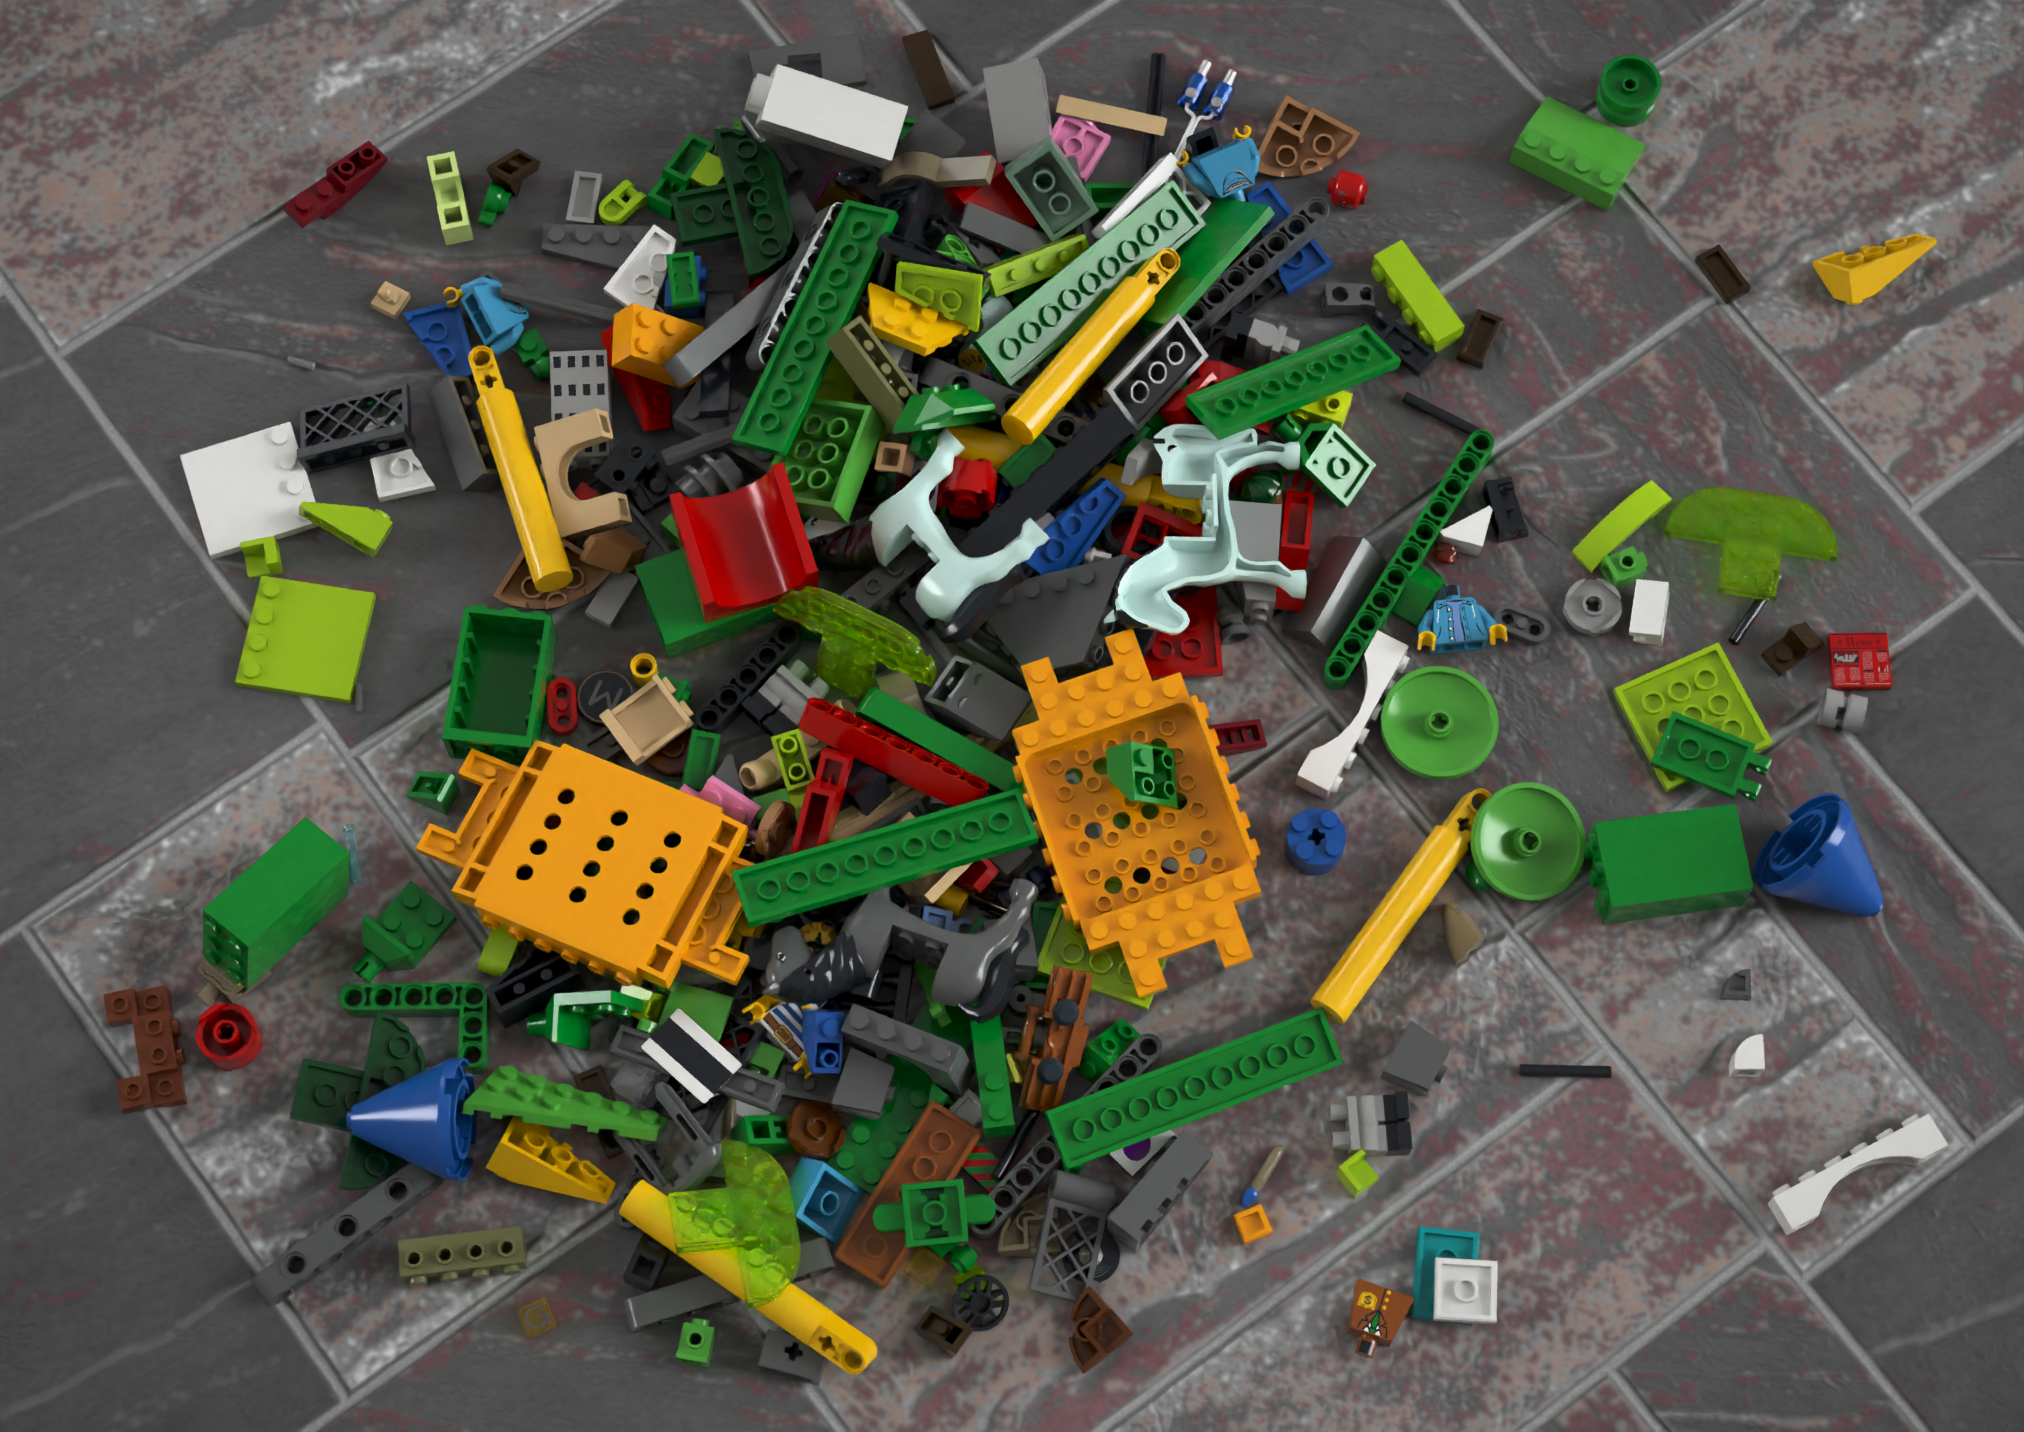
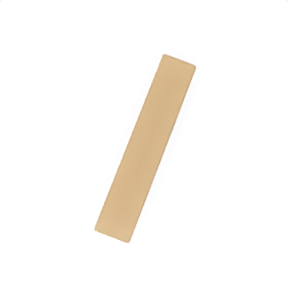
[1056,95,1167,136]

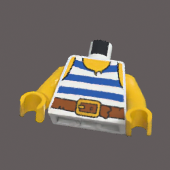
[742,995,828,1079]

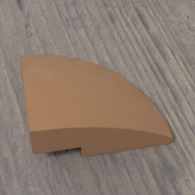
[1258,95,1360,178]
[492,538,611,610]

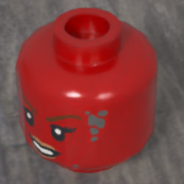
[1327,170,1369,210]

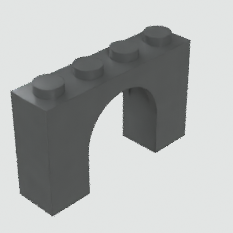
[840,1004,975,1097]

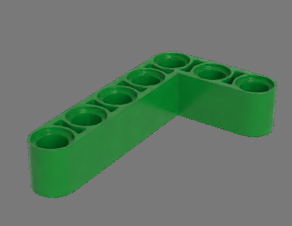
[339,982,491,1075]

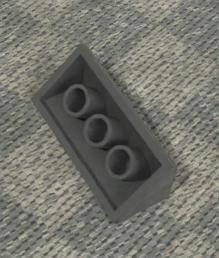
[1102,313,1209,432]
[1282,536,1387,655]

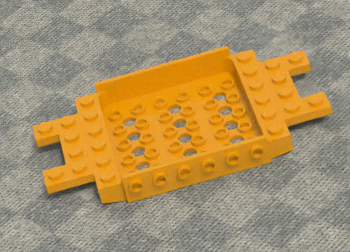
[1012,628,1261,999]
[416,740,755,989]

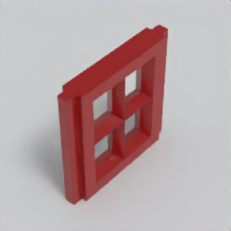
[1119,501,1202,560]

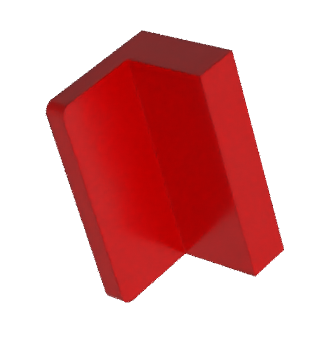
[953,858,999,893]

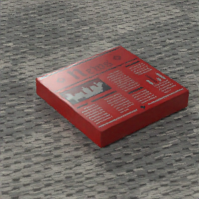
[1827,632,1892,691]

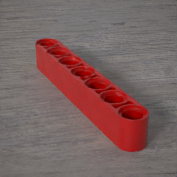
[798,697,989,807]

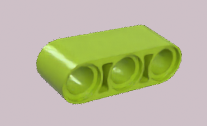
[477,928,526,978]

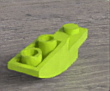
[770,728,834,843]

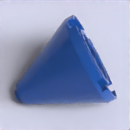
[1753,793,1884,918]
[346,1058,477,1182]

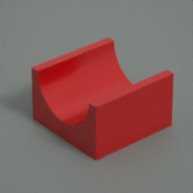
[669,462,818,624]

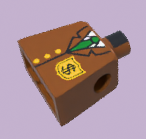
[1348,1278,1414,1358]

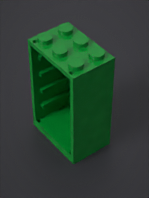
[635,548,802,660]
[442,605,558,766]
[1584,804,1754,925]
[203,817,350,990]

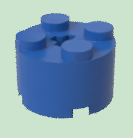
[1284,808,1346,876]

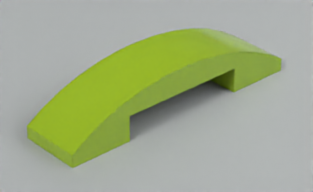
[1571,480,1672,573]

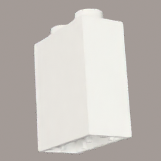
[744,64,908,168]

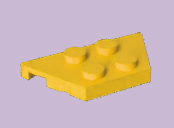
[866,282,970,356]

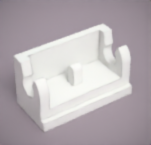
[1629,579,1670,647]

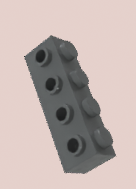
[427,375,500,492]

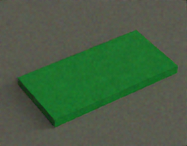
[1136,198,1275,330]

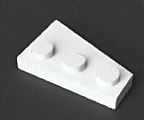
[603,225,677,310]
[364,416,436,502]

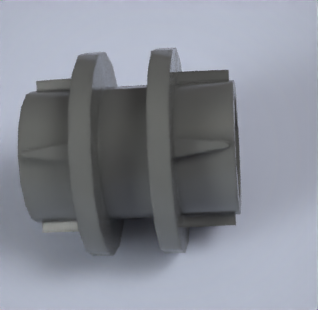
[675,451,745,498]

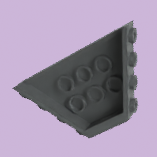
[984,554,1134,679]

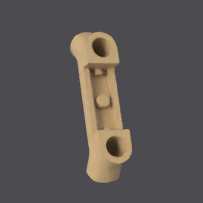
[739,699,857,793]

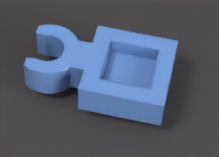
[920,905,972,933]

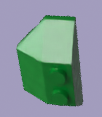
[893,384,996,433]

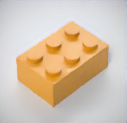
[611,303,704,390]

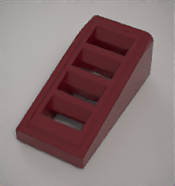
[1208,719,1267,757]

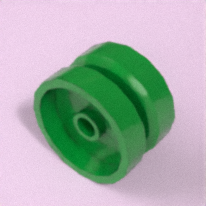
[1595,55,1661,127]

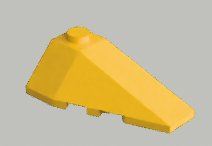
[1812,233,1937,305]
[485,1116,616,1204]

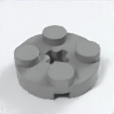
[1563,578,1622,637]

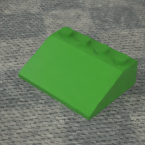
[1510,96,1646,211]
[769,398,885,524]

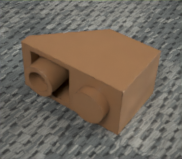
[579,526,648,574]

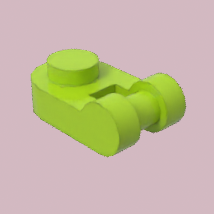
[598,179,648,225]

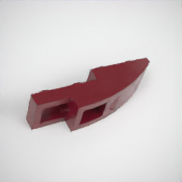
[284,140,387,228]

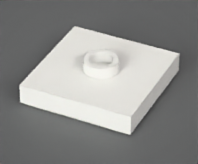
[1433,1257,1497,1324]

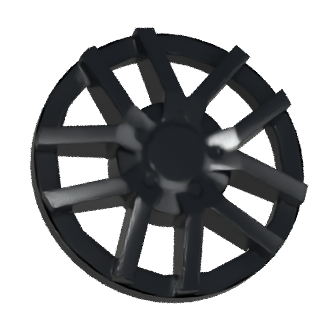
[952,1274,1009,1332]

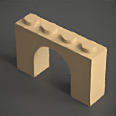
[534,408,632,541]

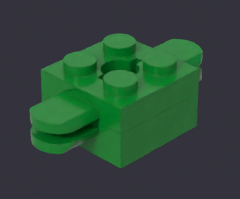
[872,1179,996,1248]

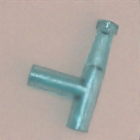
[343,824,362,884]

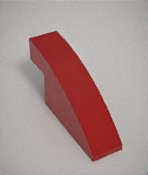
[1274,490,1314,612]
[790,748,854,854]

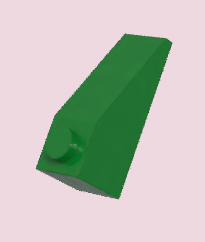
[731,1115,798,1159]

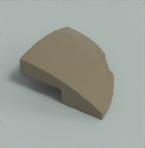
[1442,901,1484,965]
[998,1192,1062,1257]

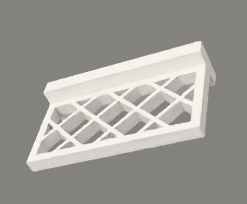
[1091,153,1211,240]

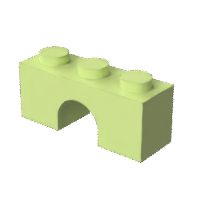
[427,151,474,245]

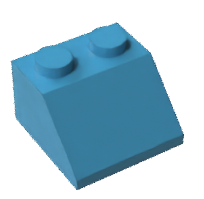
[774,1157,864,1245]

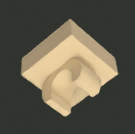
[371,281,411,320]

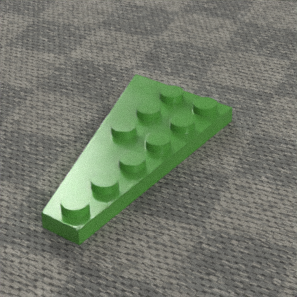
[462,1066,668,1141]

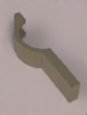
[877,151,996,191]

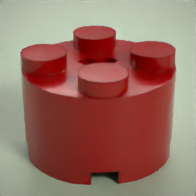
[936,456,998,518]
[195,1003,263,1071]

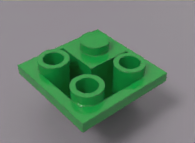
[1106,741,1178,808]

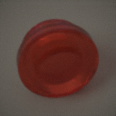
[1431,542,1460,565]

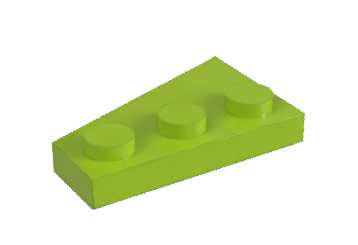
[895,261,983,332]

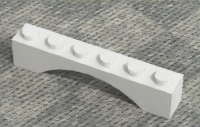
[1295,630,1410,800]
[1768,1114,1948,1236]

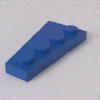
[1246,181,1334,297]
[1024,477,1127,575]

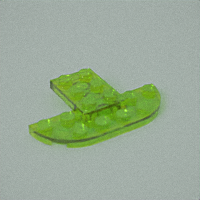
[1664,487,1838,601]
[774,586,937,700]
[668,1140,801,1309]

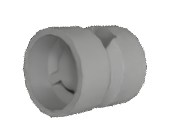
[1817,688,1868,734]

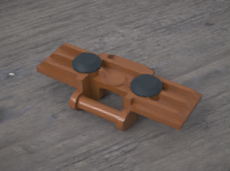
[1013,965,1094,1112]

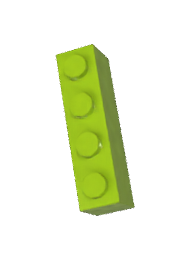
[1371,240,1465,352]

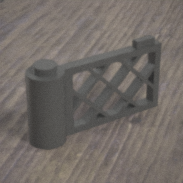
[1028,1169,1119,1302]

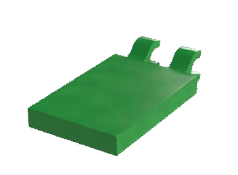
[1650,711,1772,801]

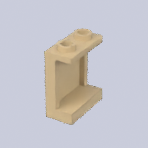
[599,674,694,766]

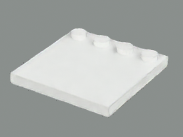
[180,422,319,560]

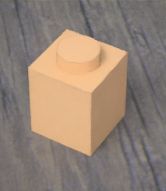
[874,441,915,477]

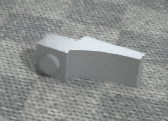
[1120,437,1173,486]

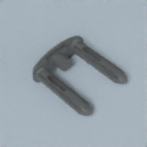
[613,1081,722,1201]

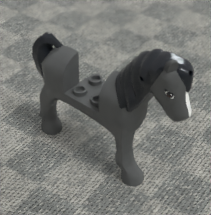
[760,878,1040,1024]

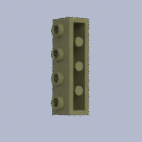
[825,315,919,435]
[398,1226,527,1286]

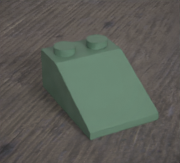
[1005,135,1099,242]

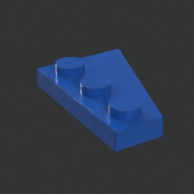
[403,302,474,380]

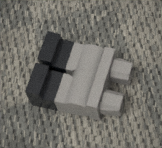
[1220,311,1300,367]
[741,659,829,737]
[1328,1091,1413,1157]

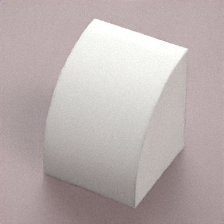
[1729,1034,1765,1077]

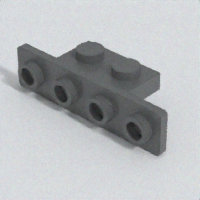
[832,540,932,625]

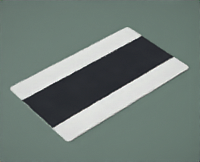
[641,1009,742,1103]

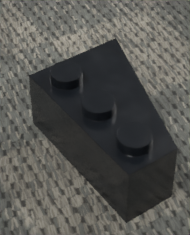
[486,945,586,1029]

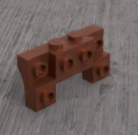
[103,985,187,1114]

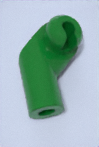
[1466,856,1491,892]

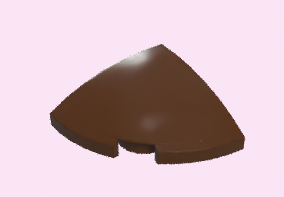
[1069,1285,1134,1374]

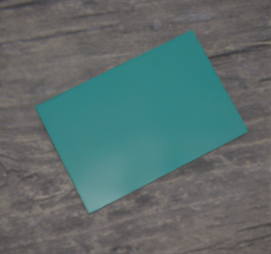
[1410,1226,1480,1326]

